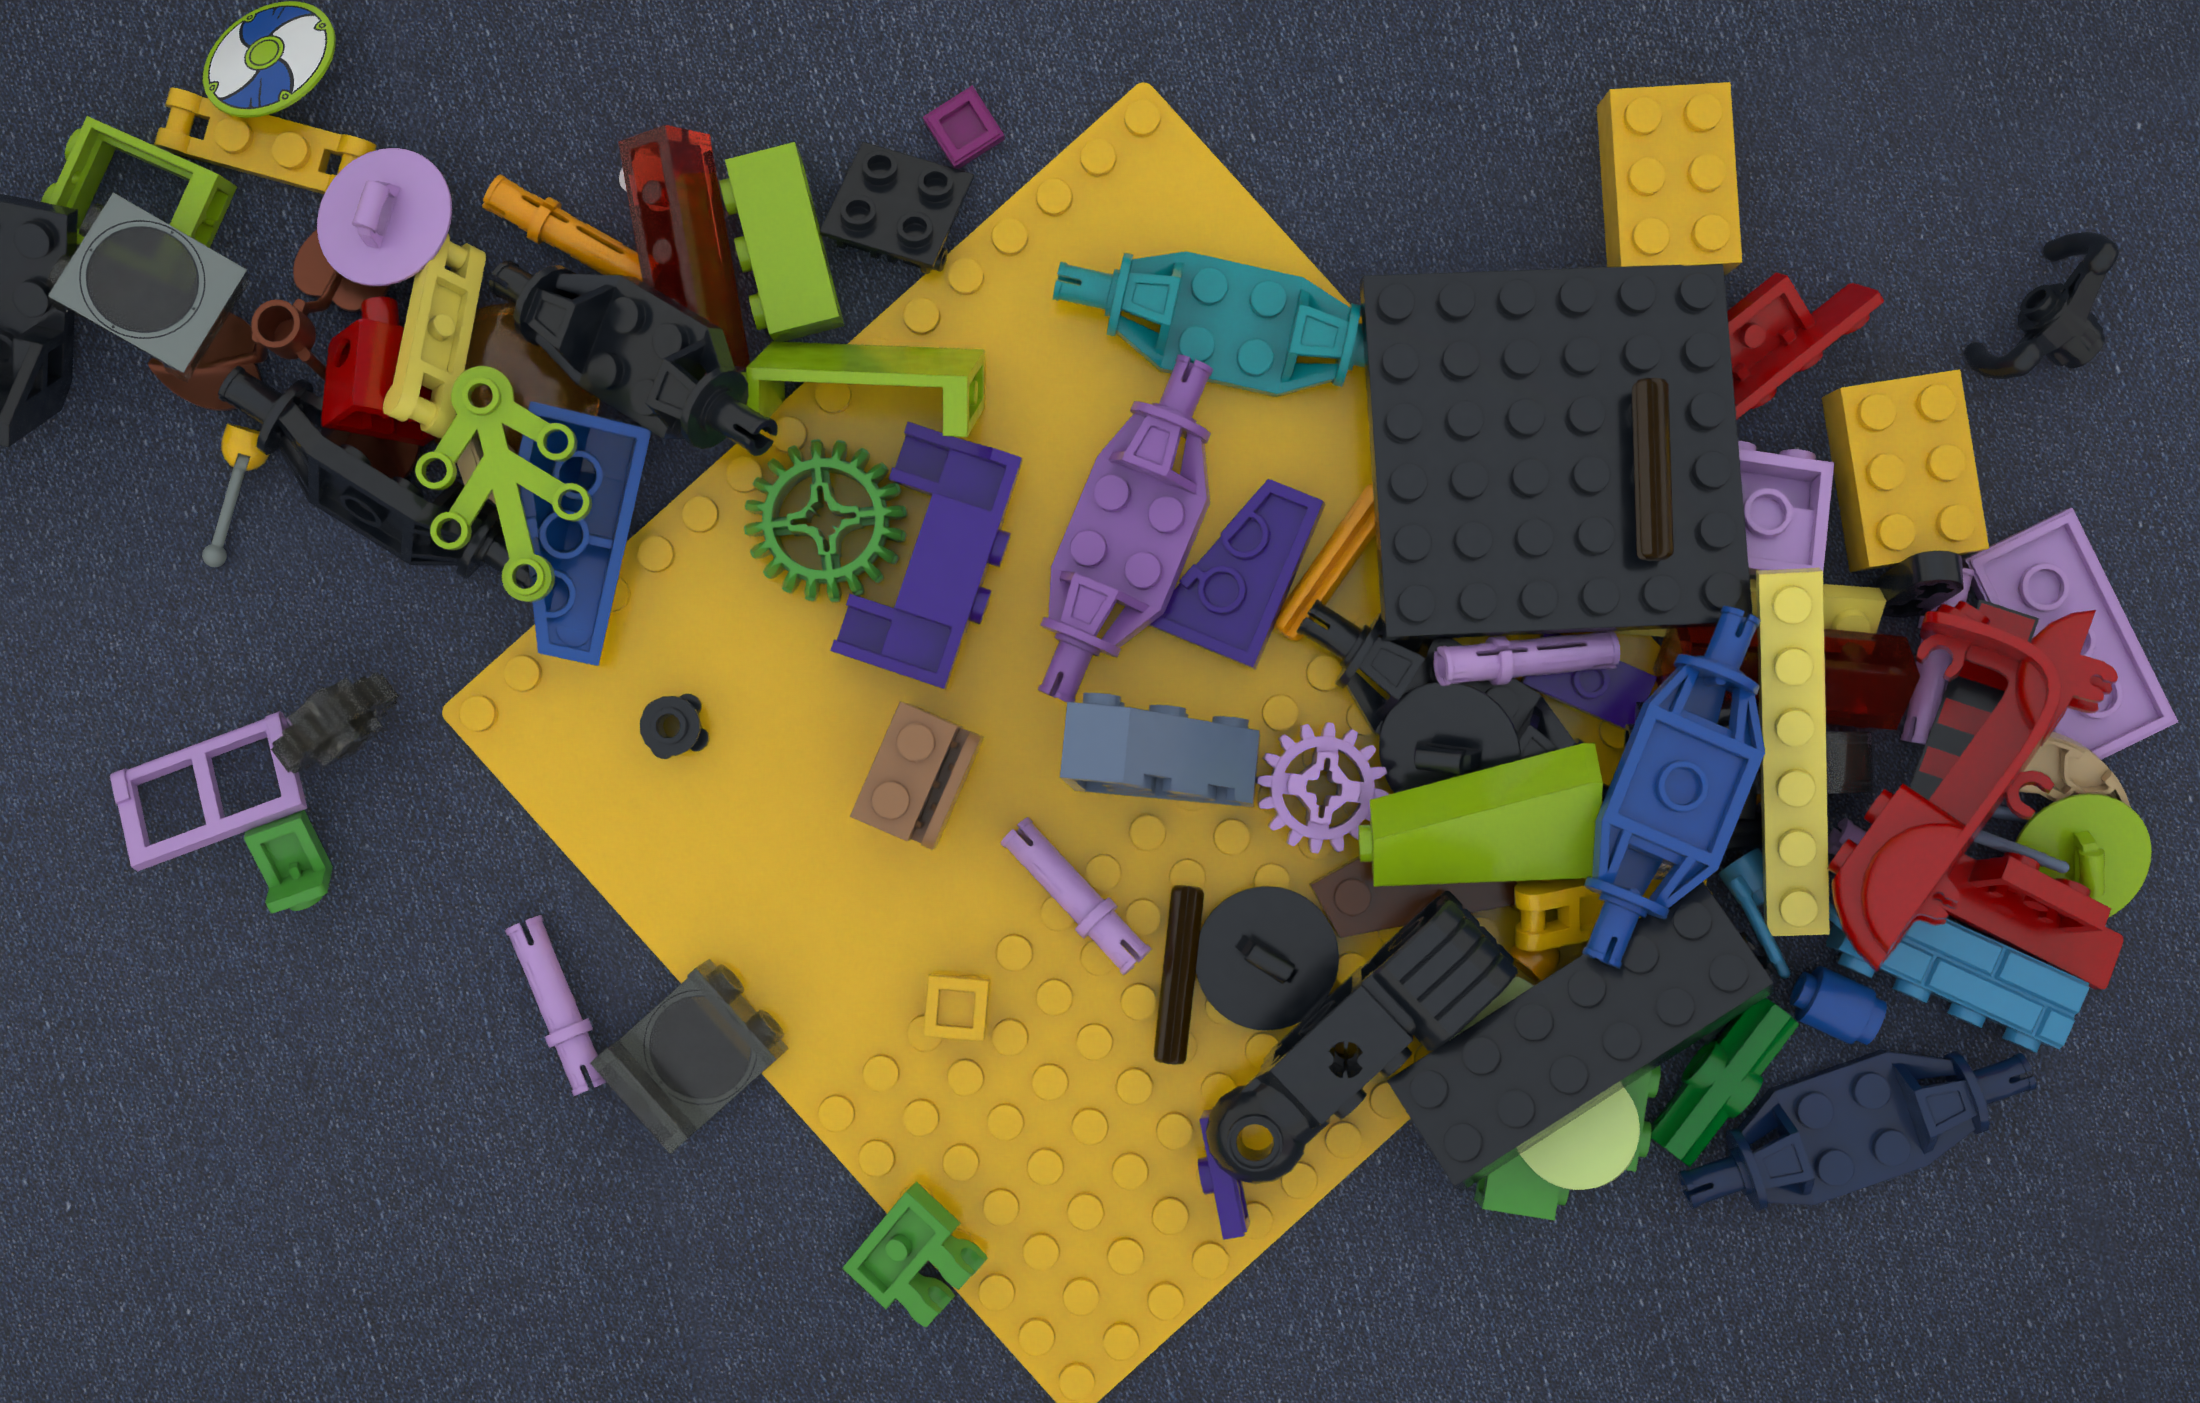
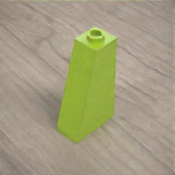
[1358,743,1603,887]

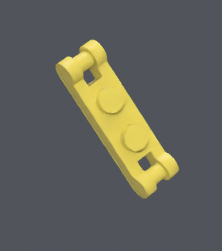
[383,234,486,439]

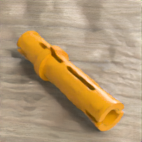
[482,174,658,285]

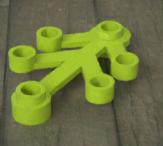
[415,366,592,602]

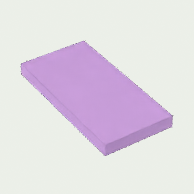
[1962,508,2178,760]

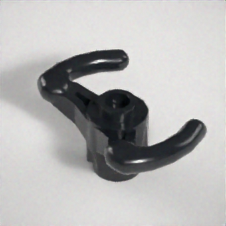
[1964,232,2119,379]

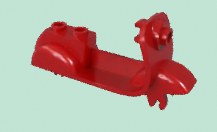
[1827,601,2118,972]

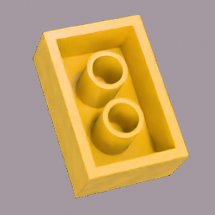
[1597,82,1742,276]
[1822,369,1989,572]

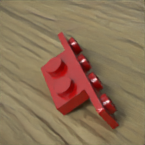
[1727,272,1884,420]
[1933,852,2124,990]

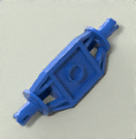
[1582,606,1765,969]

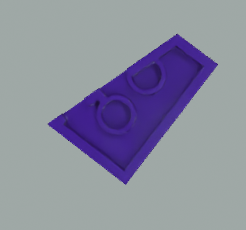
[1149,479,1325,670]

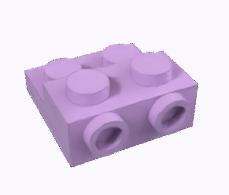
[1738,441,1834,575]

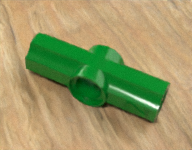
[1651,998,1799,1167]

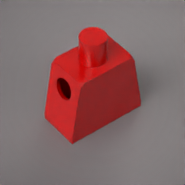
[321,296,436,446]

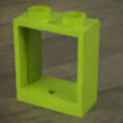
[41,116,237,294]

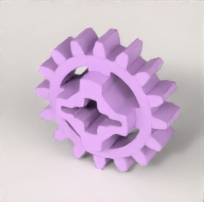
[1256,722,1389,854]

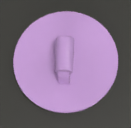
[317,148,452,286]

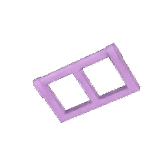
[110,711,307,871]

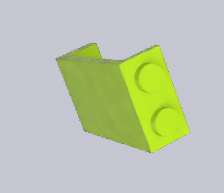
[741,341,985,437]

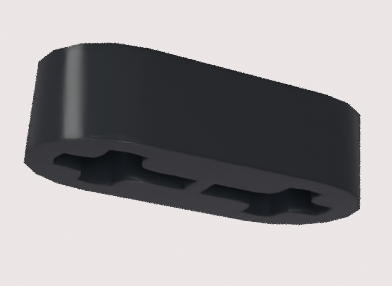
[1875,551,1964,618]

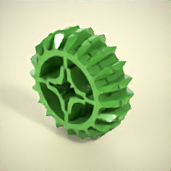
[744,439,908,602]

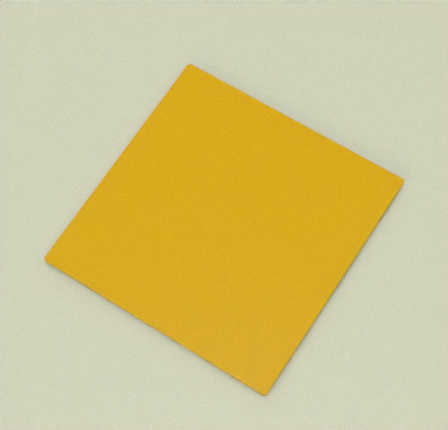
[442,82,1761,1403]

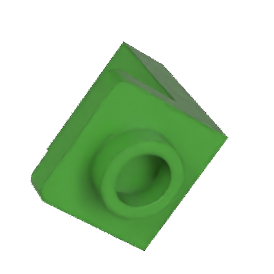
[244,810,333,913]

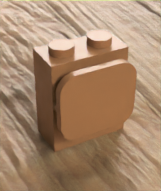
[850,701,984,850]

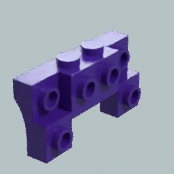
[830,422,1023,690]

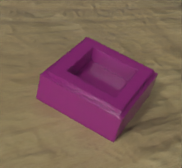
[922,85,1005,169]

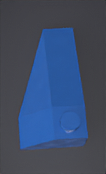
[518,401,651,666]

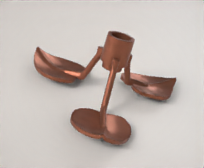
[148,230,421,479]

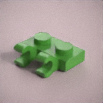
[842,1182,988,1327]

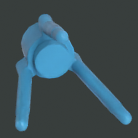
[1718,848,1843,979]

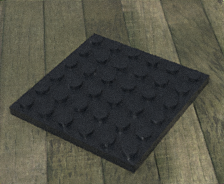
[1359,264,1753,641]

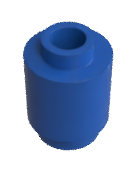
[1789,966,1887,1045]

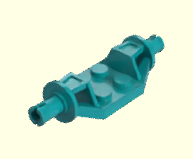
[1052,251,1365,397]

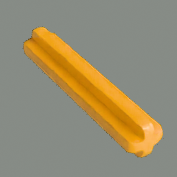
[1274,484,1376,641]

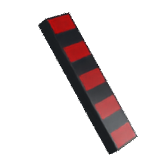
[1910,599,2039,800]

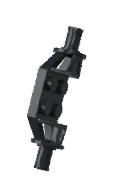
[489,260,778,456]
[218,366,531,589]
[1296,599,1609,802]

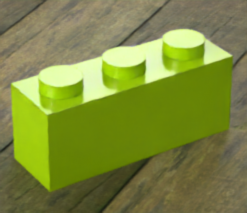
[719,142,845,342]

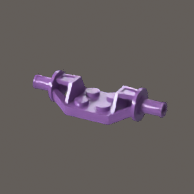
[1038,355,1213,702]

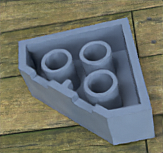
[1060,693,1260,807]

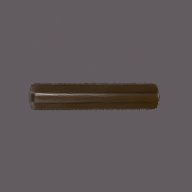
[1632,378,1674,561]
[1154,885,1204,1065]

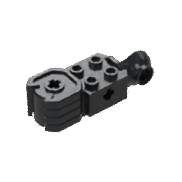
[1205,891,1518,1184]

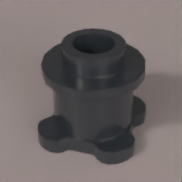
[640,694,710,759]

